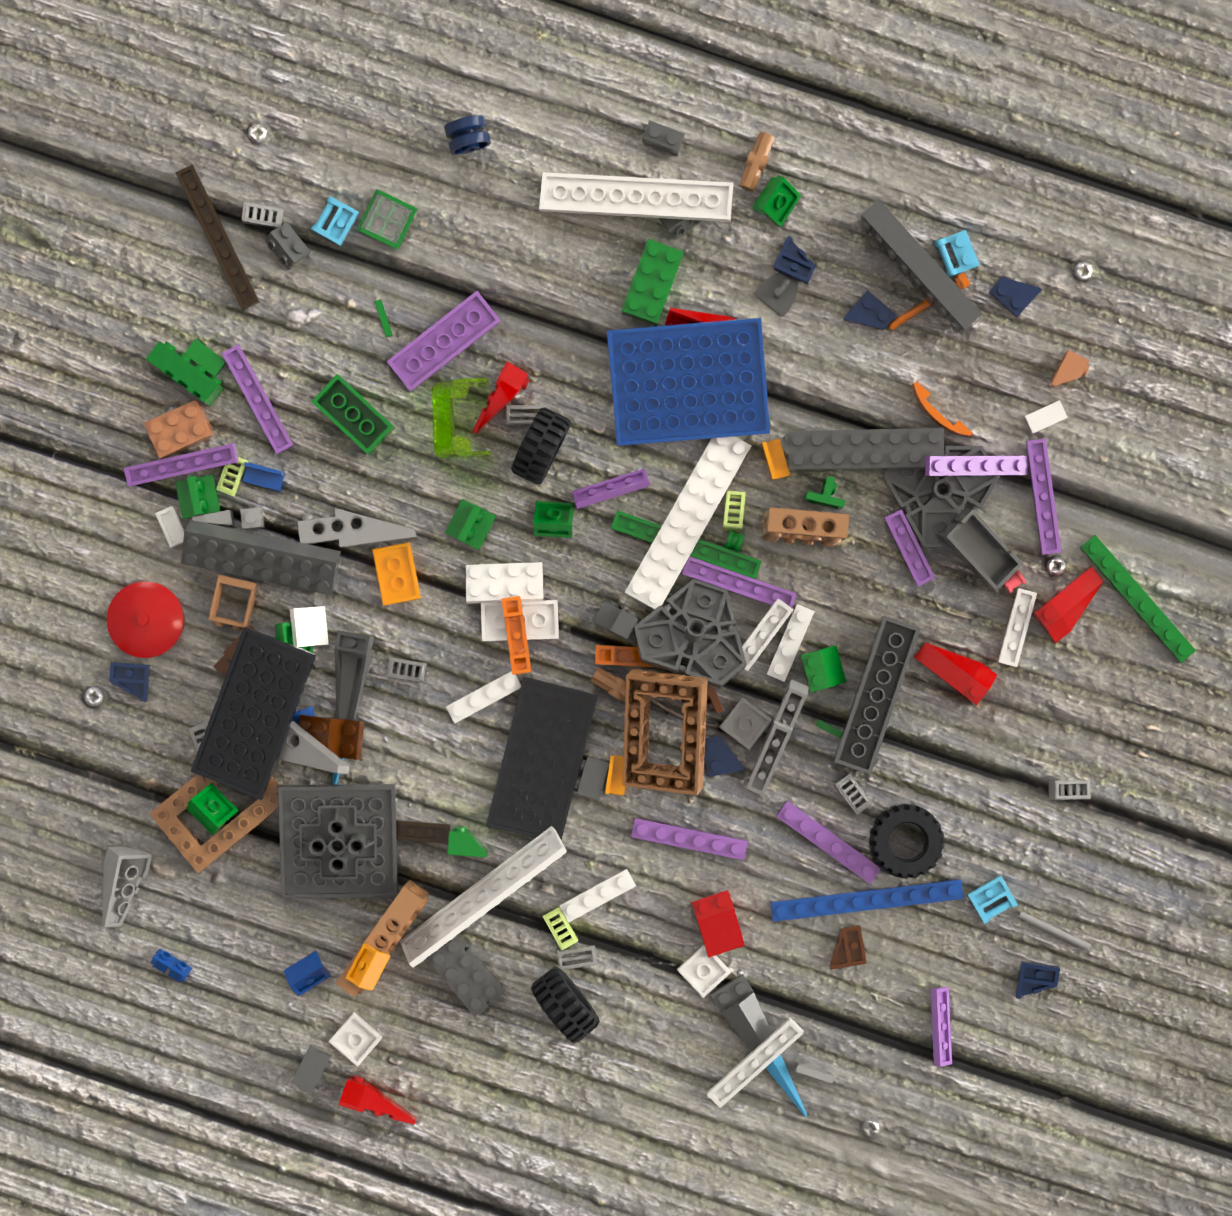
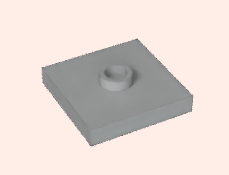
[719,697,772,750]

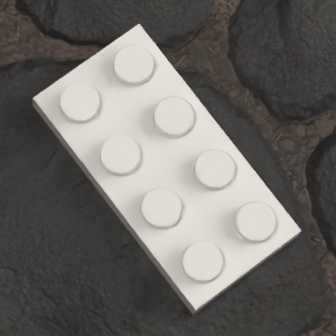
[466,562,544,604]
[481,600,559,641]

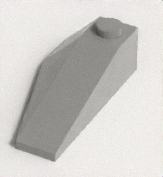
[102,846,152,927]

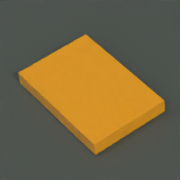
[372,542,421,606]

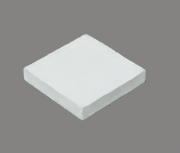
[290,606,329,647]
[677,945,731,998]
[329,1012,383,1067]

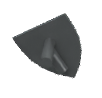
[753,273,798,317]

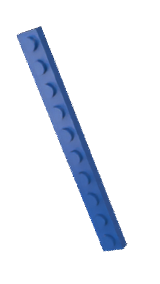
[770,879,964,922]

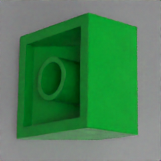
[799,645,846,692]
[448,826,488,857]

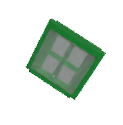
[357,189,418,250]

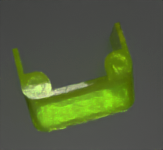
[432,377,492,459]

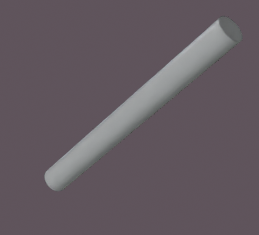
[1018,911,1091,951]

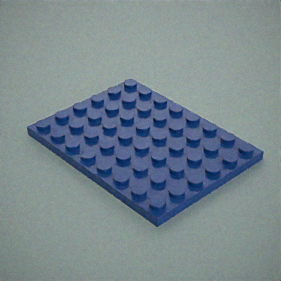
[607,317,770,446]

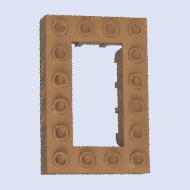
[761,507,849,547]
[623,669,708,796]
[149,774,279,873]
[335,880,429,997]

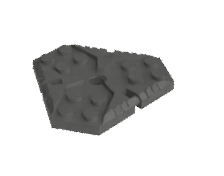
[882,446,1000,548]
[633,579,747,688]

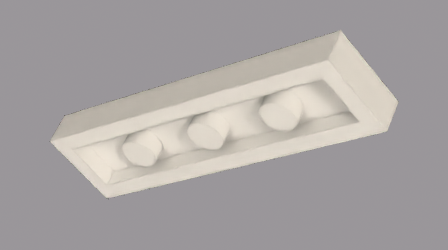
[998,588,1037,667]
[742,598,793,671]
[767,604,815,682]
[446,671,521,723]
[559,869,636,923]

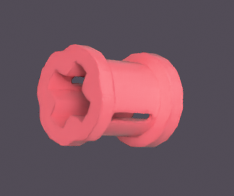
[1003,570,1026,593]

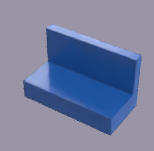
[242,462,285,491]
[283,951,331,996]

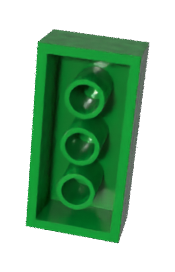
[622,239,684,326]
[311,374,395,456]

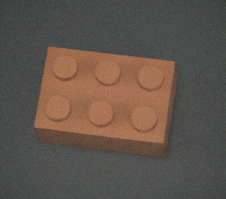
[144,400,215,459]

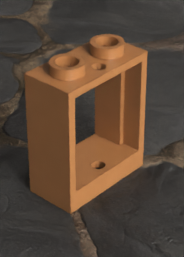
[208,575,259,631]

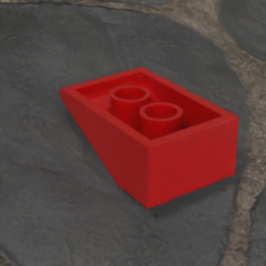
[690,890,745,958]

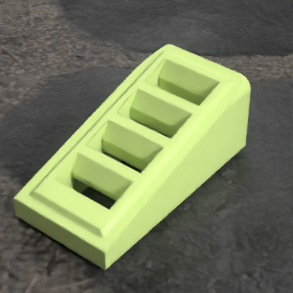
[216,457,249,497]
[723,491,746,533]
[543,907,578,950]

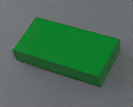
[184,339,227,377]

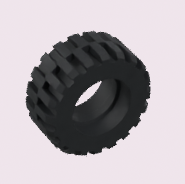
[511,407,571,484]
[869,804,945,879]
[531,967,600,1043]

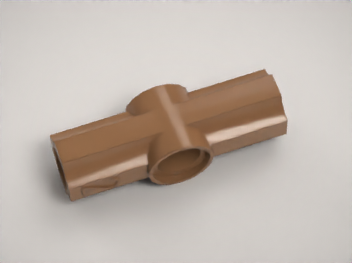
[739,132,775,192]
[590,667,626,702]

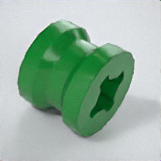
[724,530,745,552]

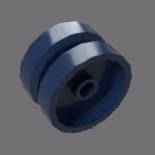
[444,115,491,155]

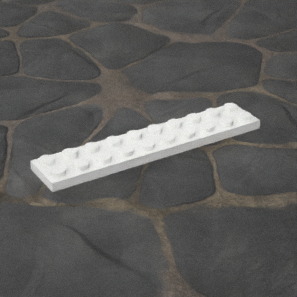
[539,172,734,222]
[625,436,751,610]
[400,826,567,968]

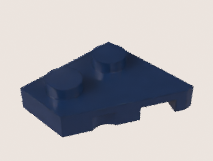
[1015,961,1060,999]

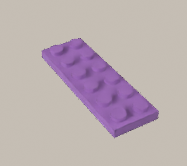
[387,291,501,392]

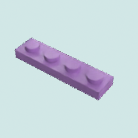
[572,468,650,509]
[884,509,935,587]
[930,986,952,1067]

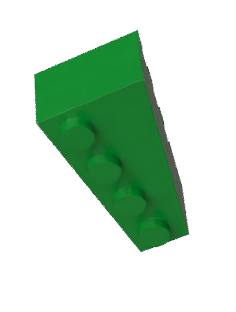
[146,341,224,406]

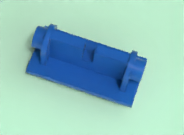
[151,949,192,983]

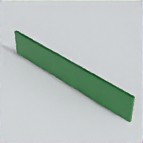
[374,299,393,338]
[815,719,842,738]

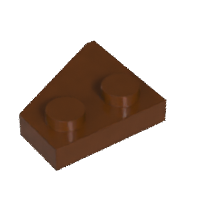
[829,925,867,970]

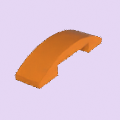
[912,381,973,438]
[501,596,532,675]
[595,645,659,668]

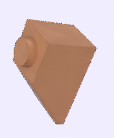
[1048,350,1089,388]

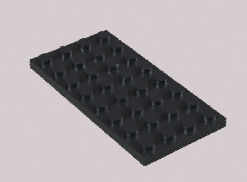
[191,627,316,800]
[486,677,598,840]

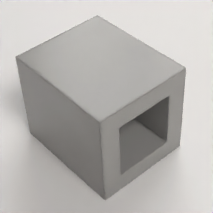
[240,507,265,530]

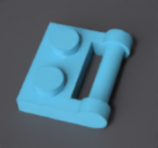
[311,196,359,246]
[934,230,979,277]
[967,875,1018,924]

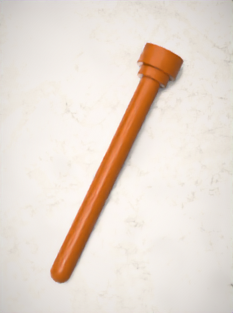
[888,272,971,330]

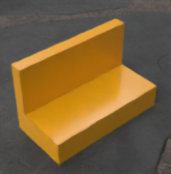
[761,438,790,481]
[605,755,625,796]
[345,943,390,991]

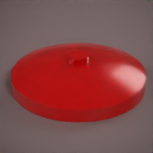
[107,581,185,658]

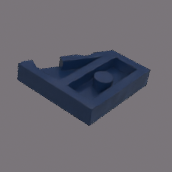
[773,235,816,285]
[988,277,1042,318]
[843,290,896,330]
[109,662,150,702]
[704,736,745,777]

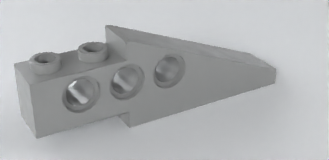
[298,509,417,548]
[746,679,809,796]
[278,721,349,774]

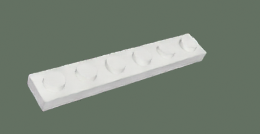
[707,1018,804,1108]

